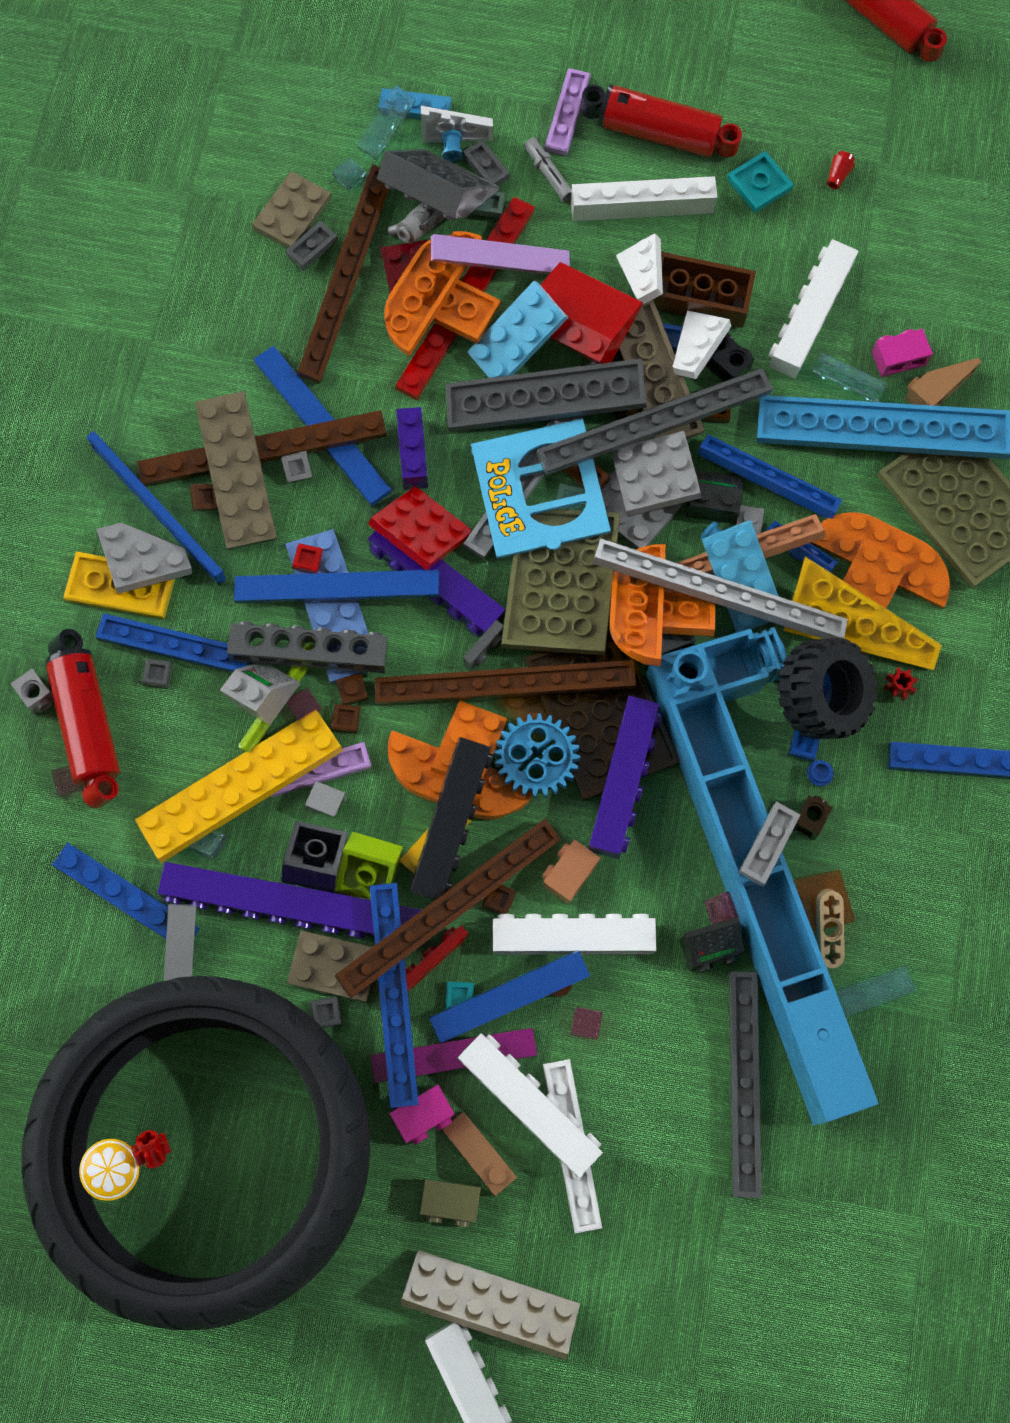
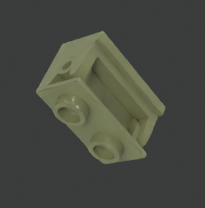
[420,1179,481,1227]

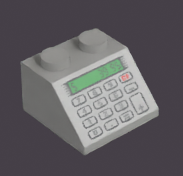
[220,663,300,725]

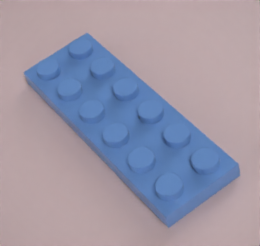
[285,529,369,684]

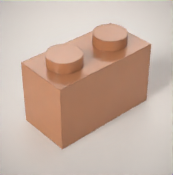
[542,839,600,905]

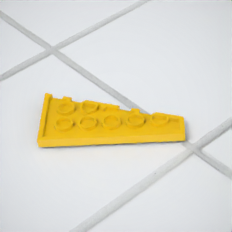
[783,556,942,670]

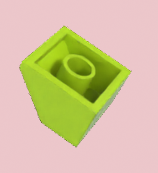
[335,832,403,900]

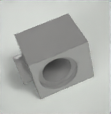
[11,669,54,715]

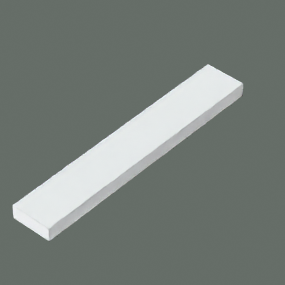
[543,1059,602,1233]

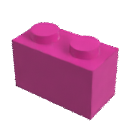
[872,328,933,378]
[390,1085,455,1146]

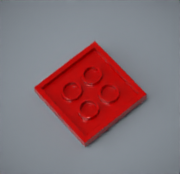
[368,486,473,571]

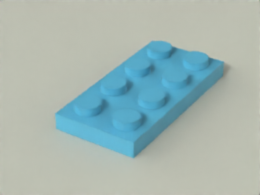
[468,281,568,378]
[701,520,779,633]

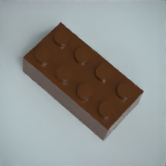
[653,252,756,328]

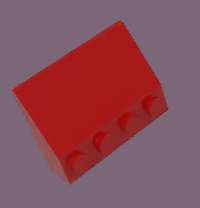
[541,262,643,364]

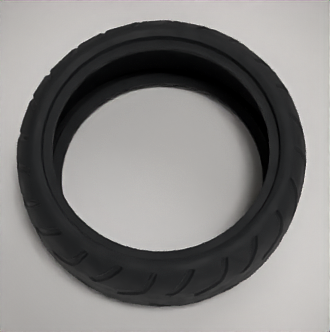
[21,976,370,1331]

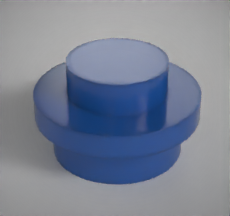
[807,760,834,786]

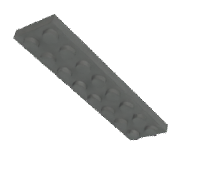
[446,359,647,432]

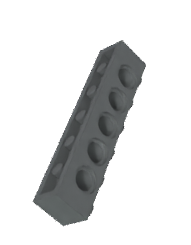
[227,621,388,674]

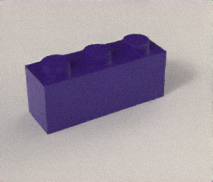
[396,407,428,490]

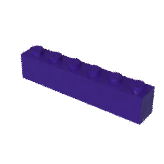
[368,530,505,637]
[588,696,662,859]

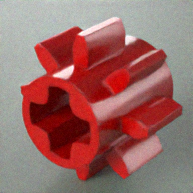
[884,667,918,701]
[131,1130,171,1169]

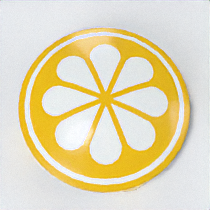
[79,1139,140,1201]

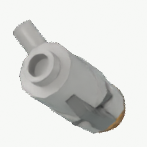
[388,202,445,244]

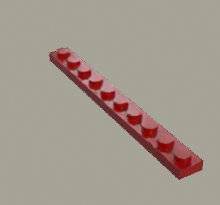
[396,197,535,400]

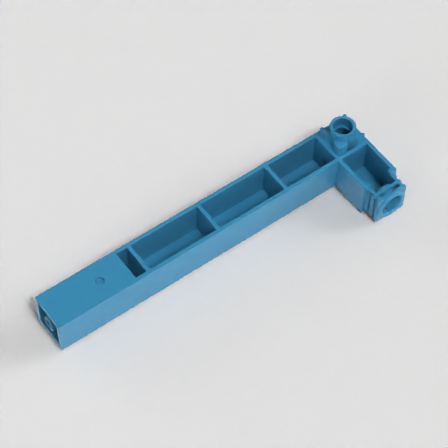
[645,627,879,1126]

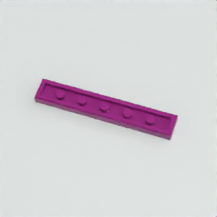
[370,1028,537,1083]

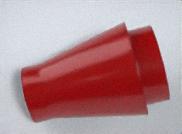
[826,151,855,189]

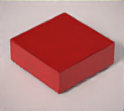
[292,543,324,574]

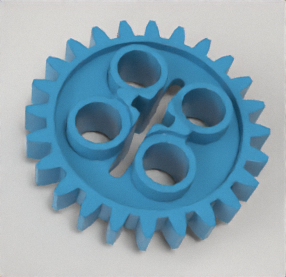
[494,713,580,799]

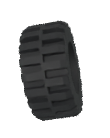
[777,638,877,739]

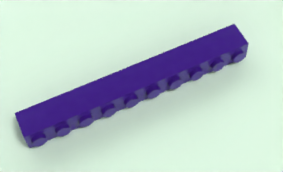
[157,862,424,947]

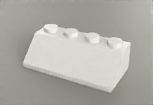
[425,1322,512,1423]

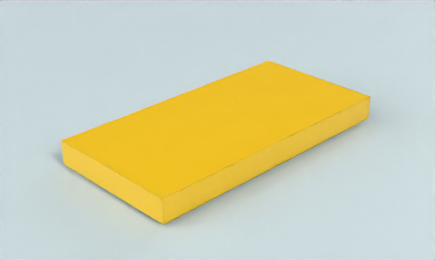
[63,551,175,620]

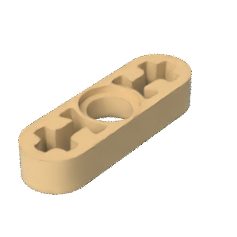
[816,889,845,968]

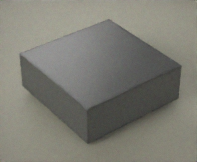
[141,658,173,689]
[310,997,342,1028]

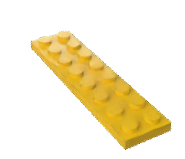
[135,709,343,863]

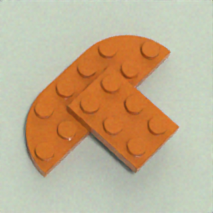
[384,231,501,357]
[811,512,950,609]
[610,544,715,666]
[388,701,533,820]

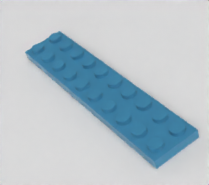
[757,395,1010,459]

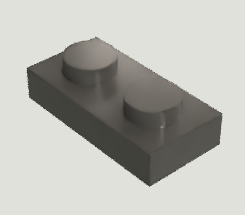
[463,140,510,186]
[286,221,338,271]
[463,620,504,671]

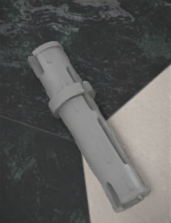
[524,137,572,202]

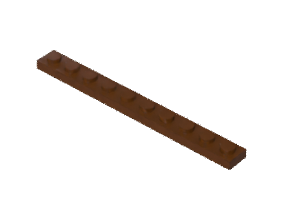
[296,164,389,384]
[137,410,387,487]
[375,660,636,705]
[334,818,561,999]

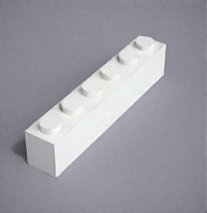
[571,176,718,221]
[768,239,858,379]
[493,914,656,955]
[458,1033,603,1178]

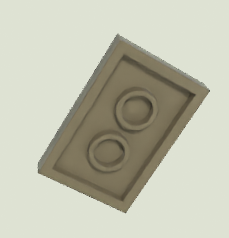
[252,171,332,249]
[287,931,372,1003]

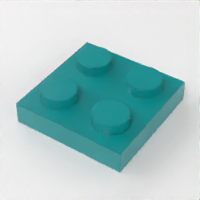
[726,151,794,213]

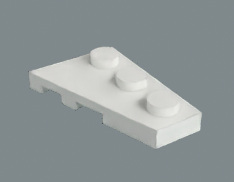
[421,106,493,143]
[616,234,663,304]
[673,310,731,379]

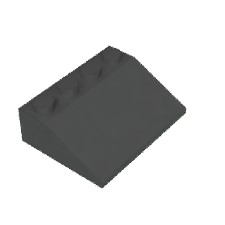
[377,149,500,220]

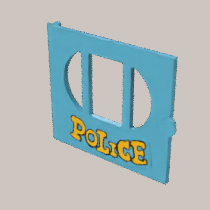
[471,418,611,559]

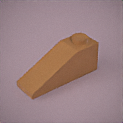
[905,358,982,406]
[442,1112,517,1196]

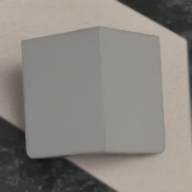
[305,781,347,817]

